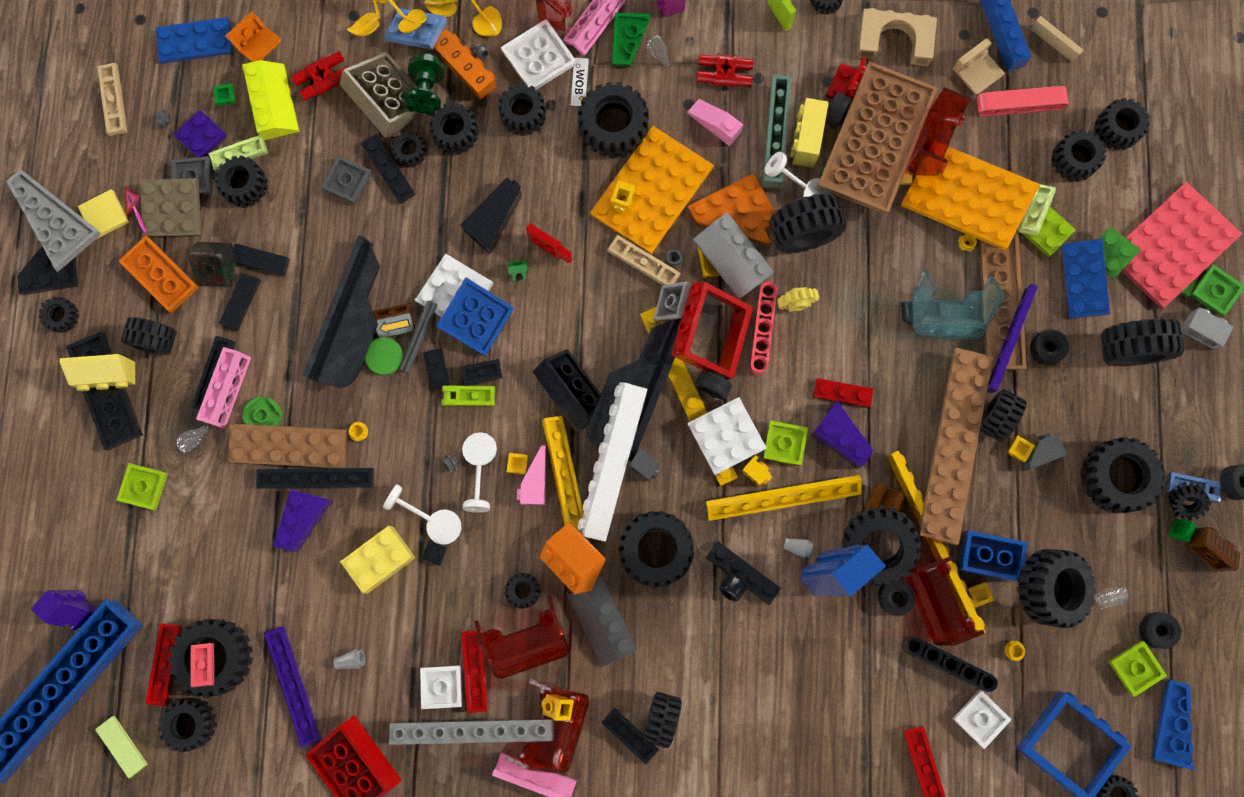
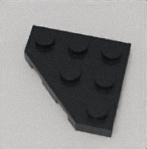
[17,246,78,296]

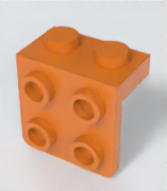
[225,11,281,62]

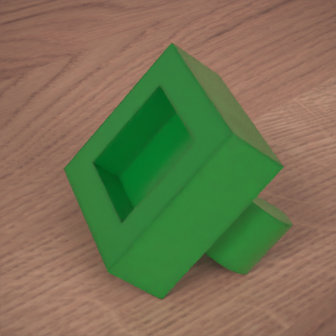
[213,83,236,106]
[508,260,528,281]
[1168,518,1196,542]

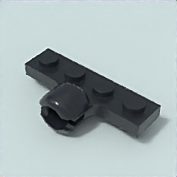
[706,541,781,605]

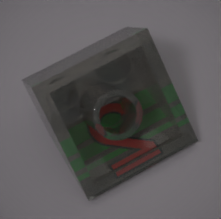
[187,241,236,287]

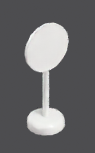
[764,152,832,197]
[462,432,497,513]
[383,484,461,544]

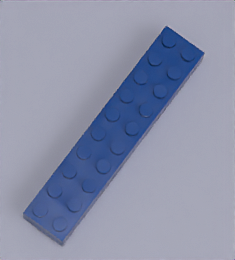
[799,544,886,596]
[0,600,144,784]

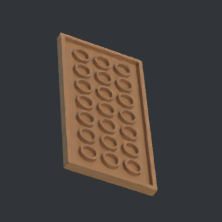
[817,61,938,215]

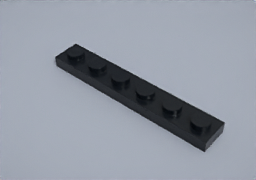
[256,468,374,489]

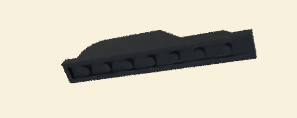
[302,236,380,388]
[587,318,682,462]

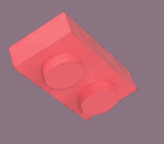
[191,643,214,687]

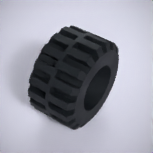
[498,83,546,136]
[1095,98,1150,150]
[429,103,478,155]
[1051,129,1106,182]
[214,155,268,208]
[121,317,177,355]
[980,389,1027,442]
[643,691,682,749]
[158,698,217,752]

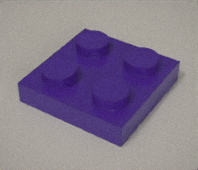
[173,110,227,157]

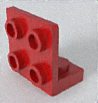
[825,57,867,100]

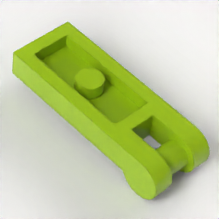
[441,386,495,406]

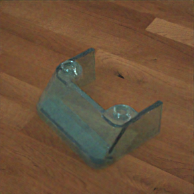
[912,270,1005,339]

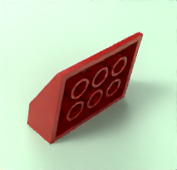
[305,715,402,797]

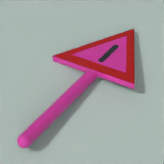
[125,187,147,233]

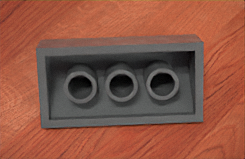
[567,578,637,667]

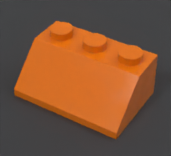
[540,523,606,594]

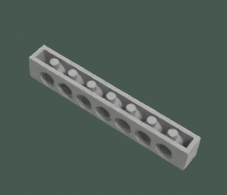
[389,719,554,745]

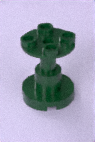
[403,54,445,116]

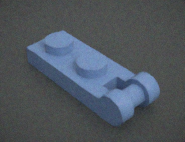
[1166,472,1222,503]

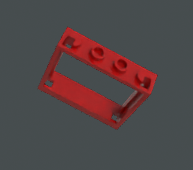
[671,282,753,379]

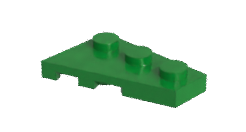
[612,13,651,68]

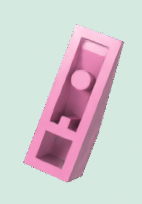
[687,99,743,146]
[517,445,547,505]

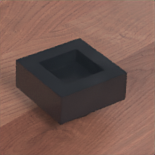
[421,541,447,566]

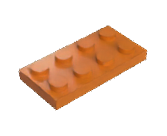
[119,235,199,313]

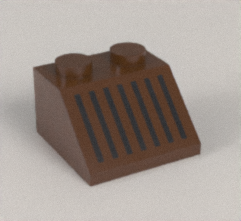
[1185,527,1241,572]

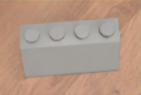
[693,212,774,299]

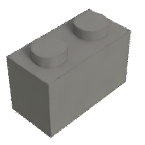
[1181,308,1234,350]

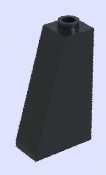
[460,177,522,255]

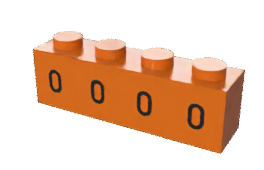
[432,29,497,101]

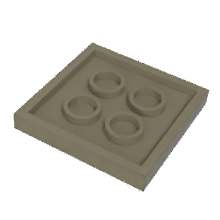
[140,178,201,237]

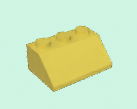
[60,354,135,391]

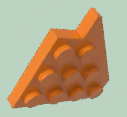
[688,173,775,246]

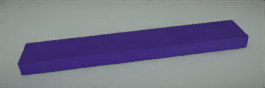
[987,284,1038,394]
[264,626,322,748]

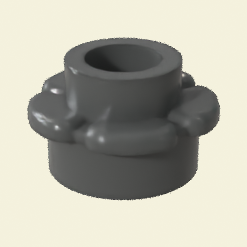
[472,44,489,61]
[156,109,171,128]
[665,250,683,268]
[442,455,459,473]

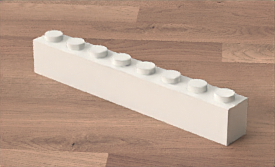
[578,382,647,542]

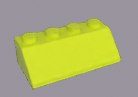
[242,60,300,140]

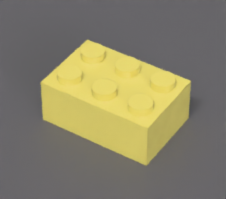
[790,98,829,168]
[340,526,415,594]

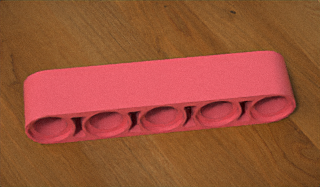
[976,86,1069,116]
[749,282,777,376]

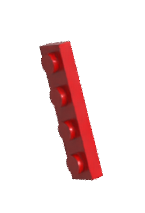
[145,623,182,707]
[461,630,488,713]
[903,725,946,797]

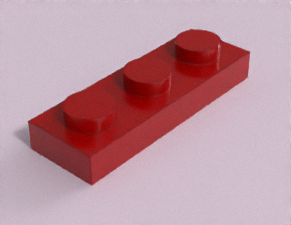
[813,378,874,408]

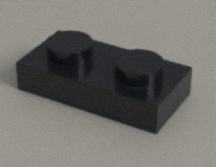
[423,348,450,390]
[461,359,503,386]

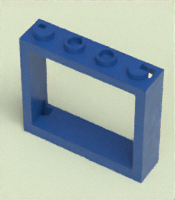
[1016,691,1132,797]

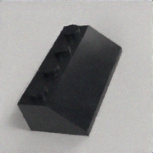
[532,349,601,433]

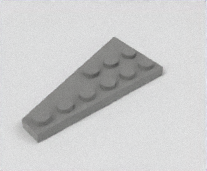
[6,169,101,272]

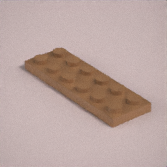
[229,423,347,468]

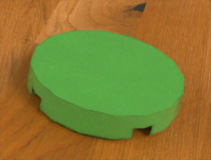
[365,337,404,376]
[242,397,282,426]

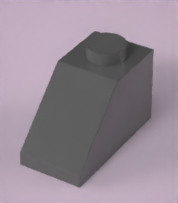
[1023,433,1067,471]
[630,448,660,481]

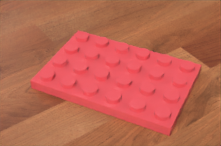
[1122,182,1242,310]

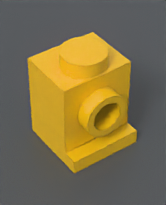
[611,180,636,213]
[741,455,772,487]
[541,694,574,721]

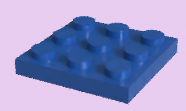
[436,277,514,356]

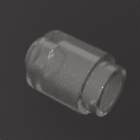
[1095,585,1129,609]

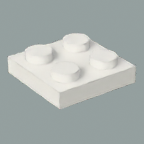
[420,665,462,709]
[952,690,1011,749]

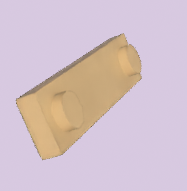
[97,63,127,136]
[607,235,681,285]

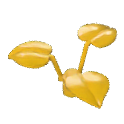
[347,0,427,36]
[424,0,502,37]

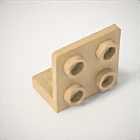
[953,38,1005,95]

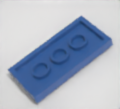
[156,17,234,64]
[1062,239,1110,319]

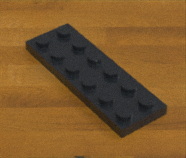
[66,331,143,451]

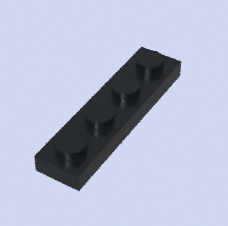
[361,134,416,204]
[191,336,236,410]

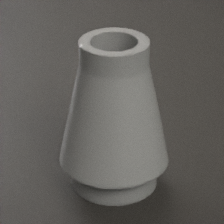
[784,538,814,559]
[334,649,365,670]

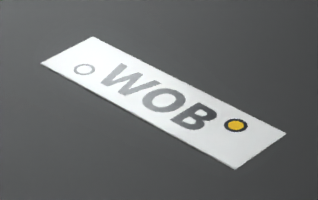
[571,58,589,106]

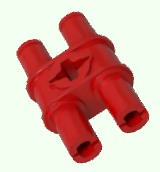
[291,51,348,101]
[697,53,754,88]

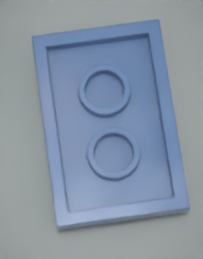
[384,8,447,50]

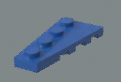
[1151,679,1195,771]

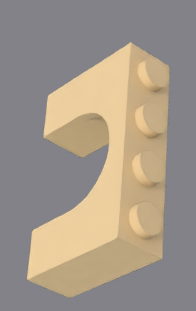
[856,8,937,67]

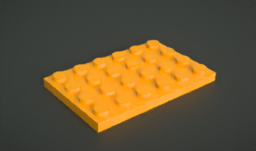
[590,126,714,255]
[901,141,1040,251]

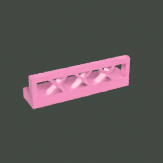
[562,0,626,55]
[196,347,251,429]
[492,752,577,797]

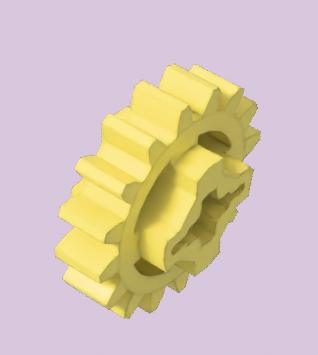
[777,287,819,312]

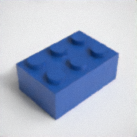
[957,530,1028,582]

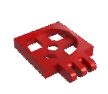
[526,223,573,263]

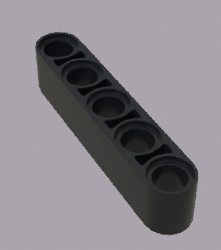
[902,636,998,692]

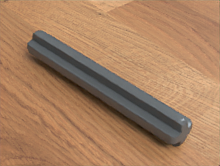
[399,300,437,372]

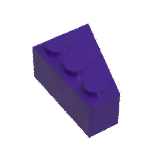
[811,401,873,469]
[273,489,334,552]
[31,590,97,631]

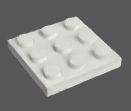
[501,19,577,90]
[415,254,494,317]
[688,397,766,475]

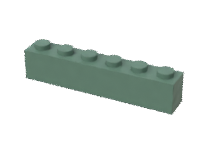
[761,74,792,190]

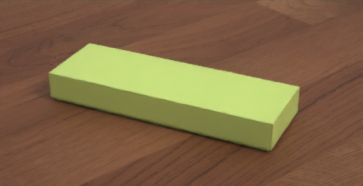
[208,135,268,171]
[1019,184,1056,236]
[95,716,148,778]

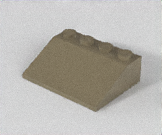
[339,52,422,137]

